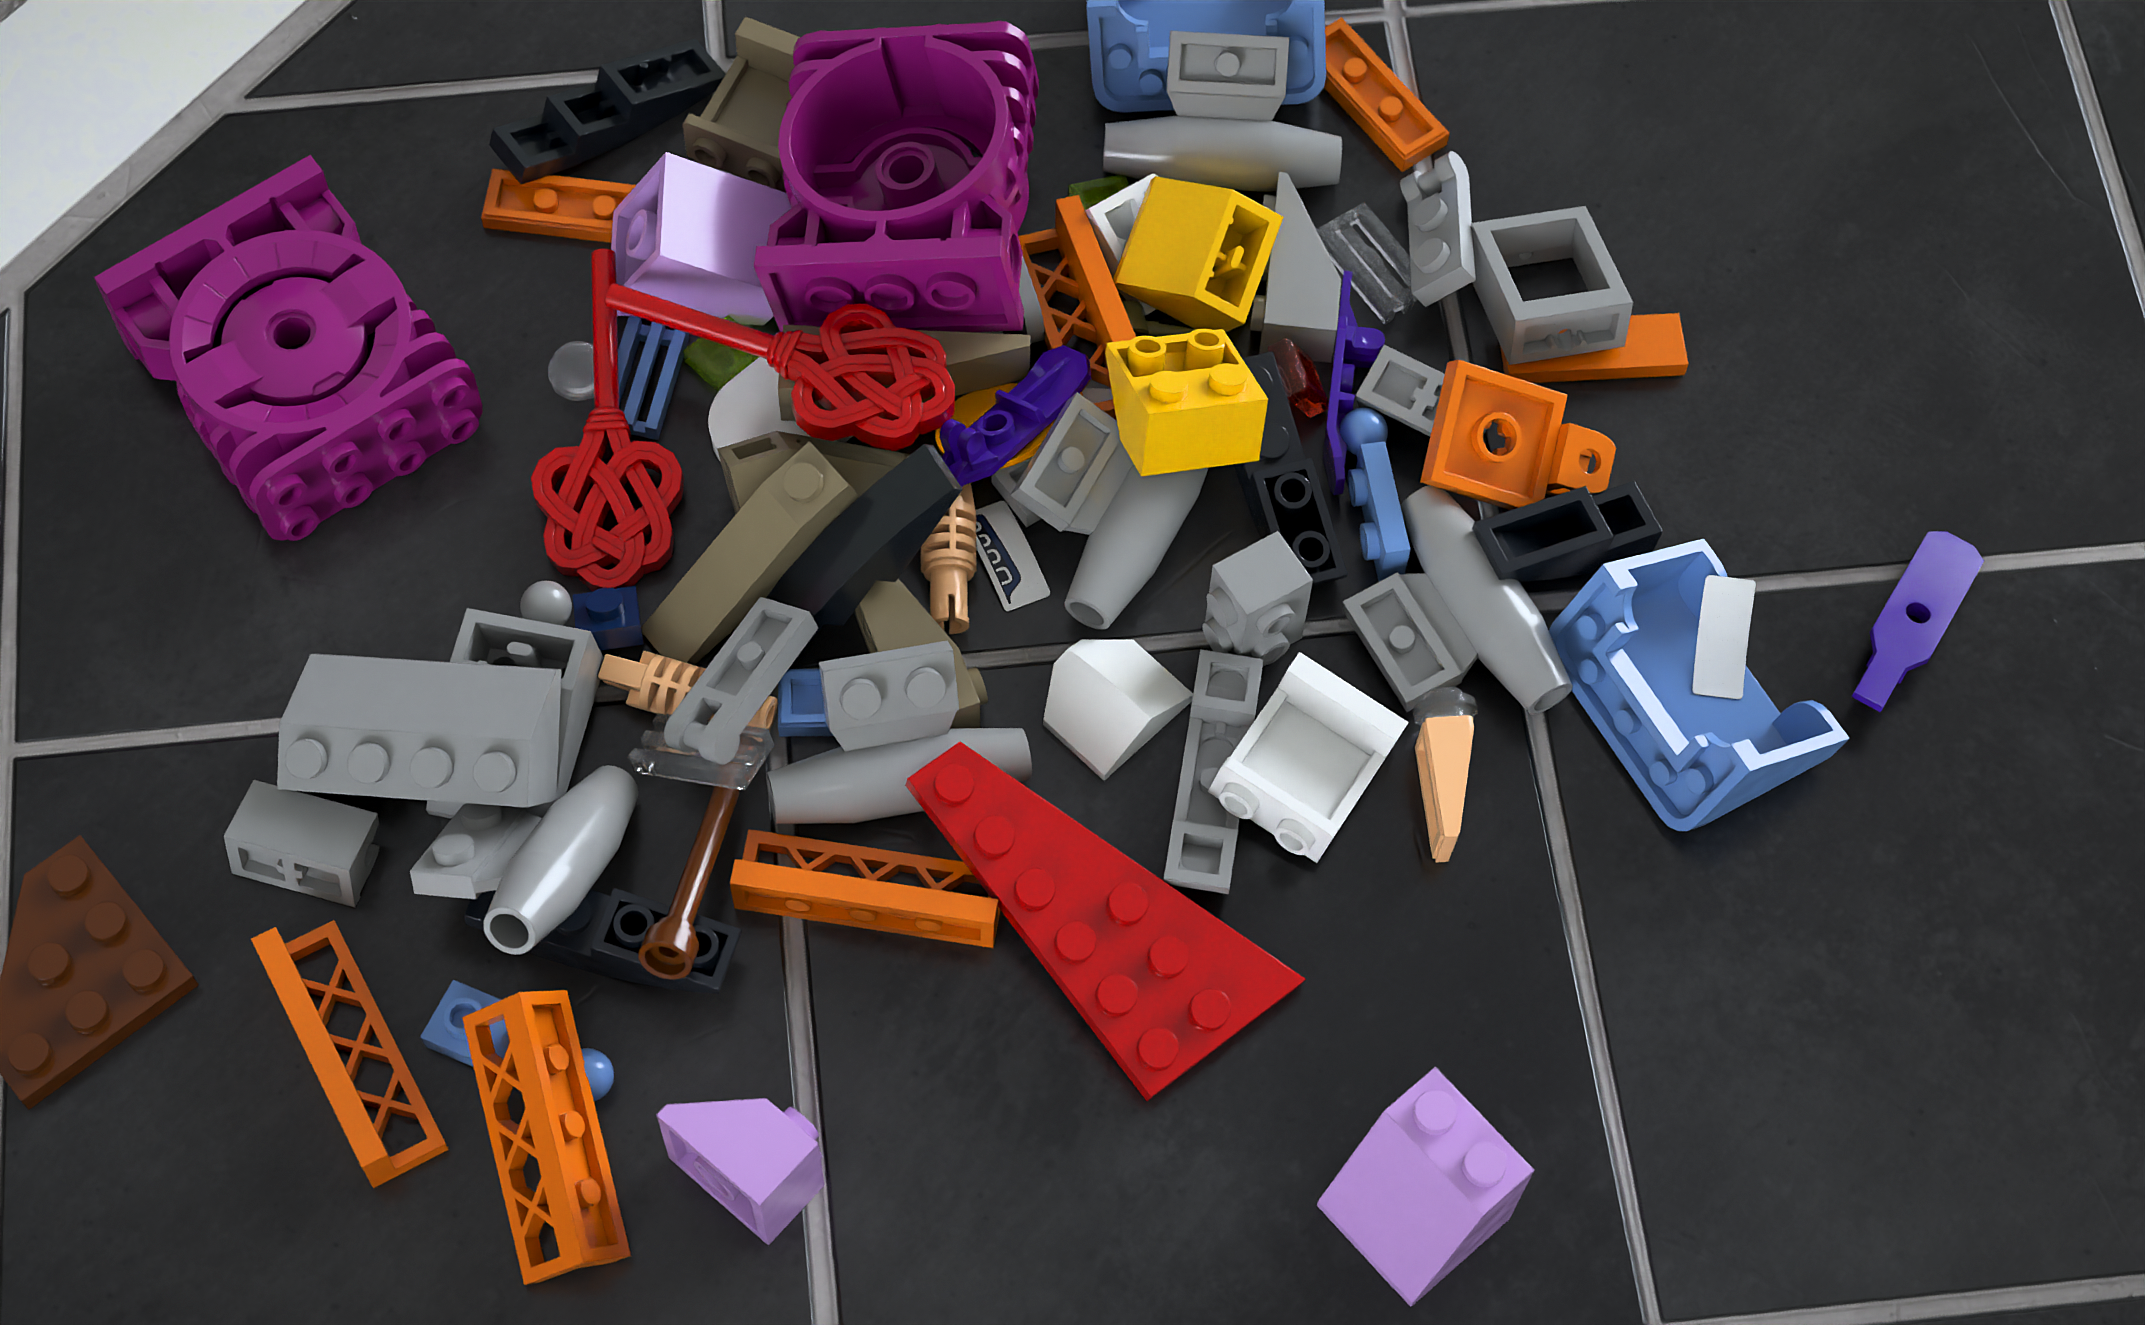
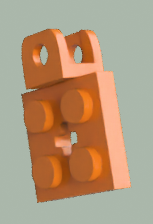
[1420,359,1616,510]

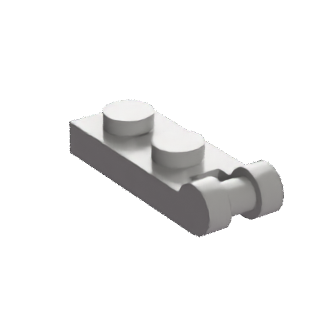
[1400,151,1476,307]
[664,597,818,765]

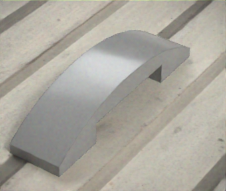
[1163,649,1264,894]

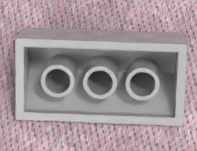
[277,654,562,808]

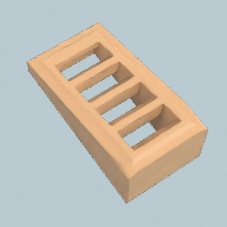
[1415,715,1474,863]

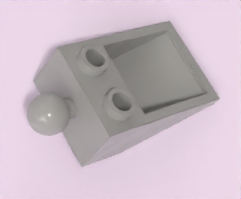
[426,581,604,819]

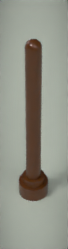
[638,730,757,980]

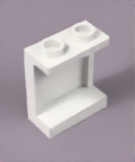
[1208,652,1409,863]

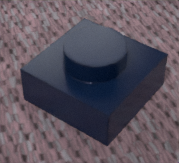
[573,585,643,651]

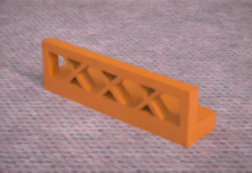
[1018,195,1136,420]
[730,829,1000,948]
[251,920,449,1188]
[462,990,631,1285]

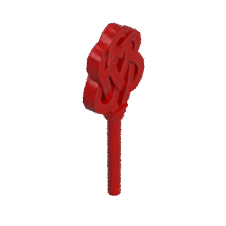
[531,249,685,591]
[605,283,955,451]

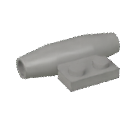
[1103,30,1342,192]
[1010,392,1208,630]
[1343,485,1573,714]
[766,641,1032,824]
[410,765,638,954]

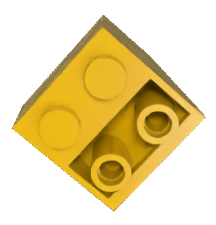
[1113,177,1283,332]
[1105,329,1268,476]

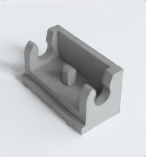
[1355,345,1487,436]
[223,780,379,907]

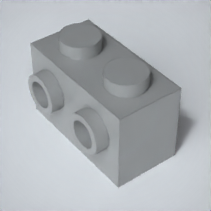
[1202,531,1313,666]

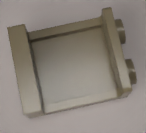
[683,17,800,193]

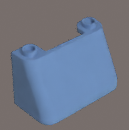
[1087,0,1326,112]
[1549,539,1850,831]

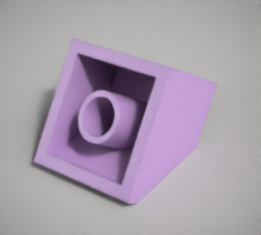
[657,1098,825,1246]

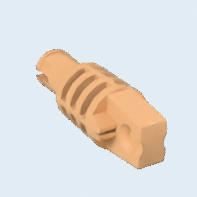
[921,483,977,634]
[598,651,778,737]

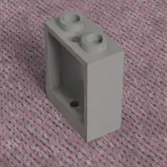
[1471,206,1633,365]

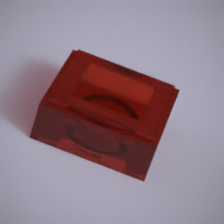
[1267,337,1329,418]

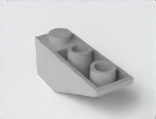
[1250,172,1341,363]

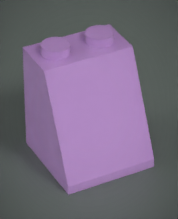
[611,152,791,325]
[1317,1067,1534,1307]

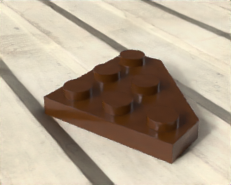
[0,835,199,1110]

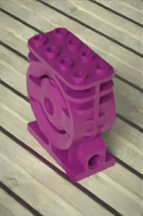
[754,21,1039,332]
[94,155,483,541]

